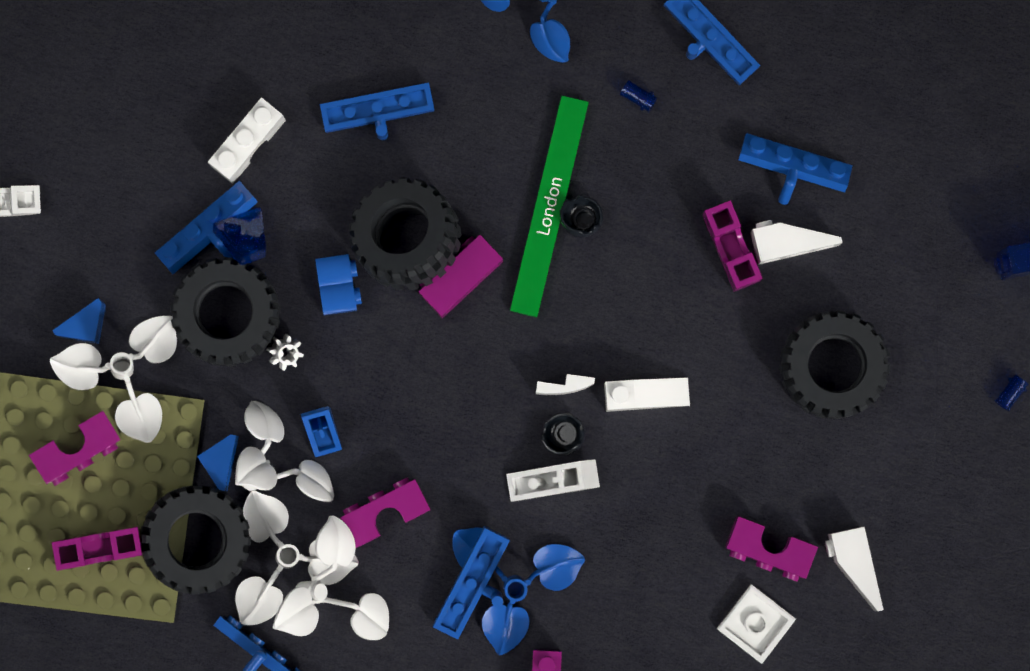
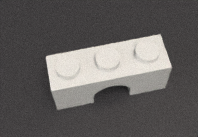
[208,98,286,184]

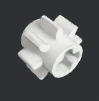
[266,334,303,371]

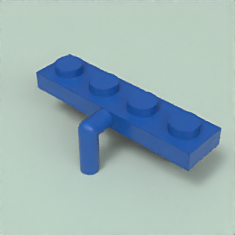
[664,0,760,86]
[320,83,434,140]
[738,133,853,205]
[155,181,258,274]
[433,526,510,639]
[213,615,302,671]

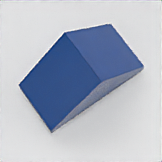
[52,298,106,344]
[301,406,342,457]
[197,434,239,492]

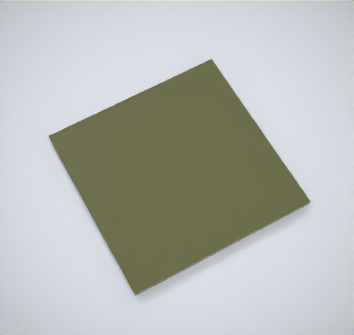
[0,372,204,623]

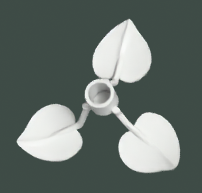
[50,316,177,443]
[235,401,334,502]
[235,491,359,625]
[273,516,389,640]

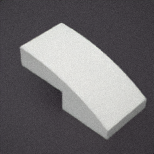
[0,185,41,217]
[536,374,595,395]

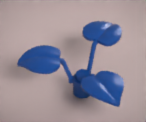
[481,0,570,62]
[453,527,585,655]

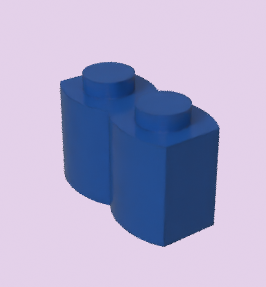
[315,254,362,316]

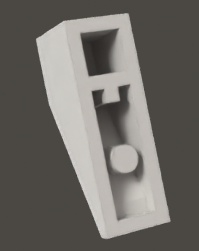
[750,220,842,265]
[604,378,690,412]
[506,459,600,502]
[825,527,883,611]

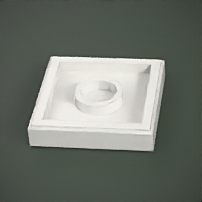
[717,584,796,664]

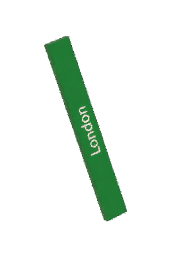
[510,96,589,318]

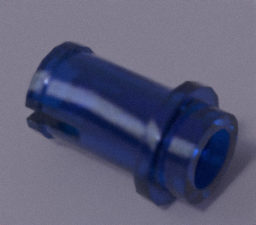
[620,80,657,112]
[994,375,1029,412]

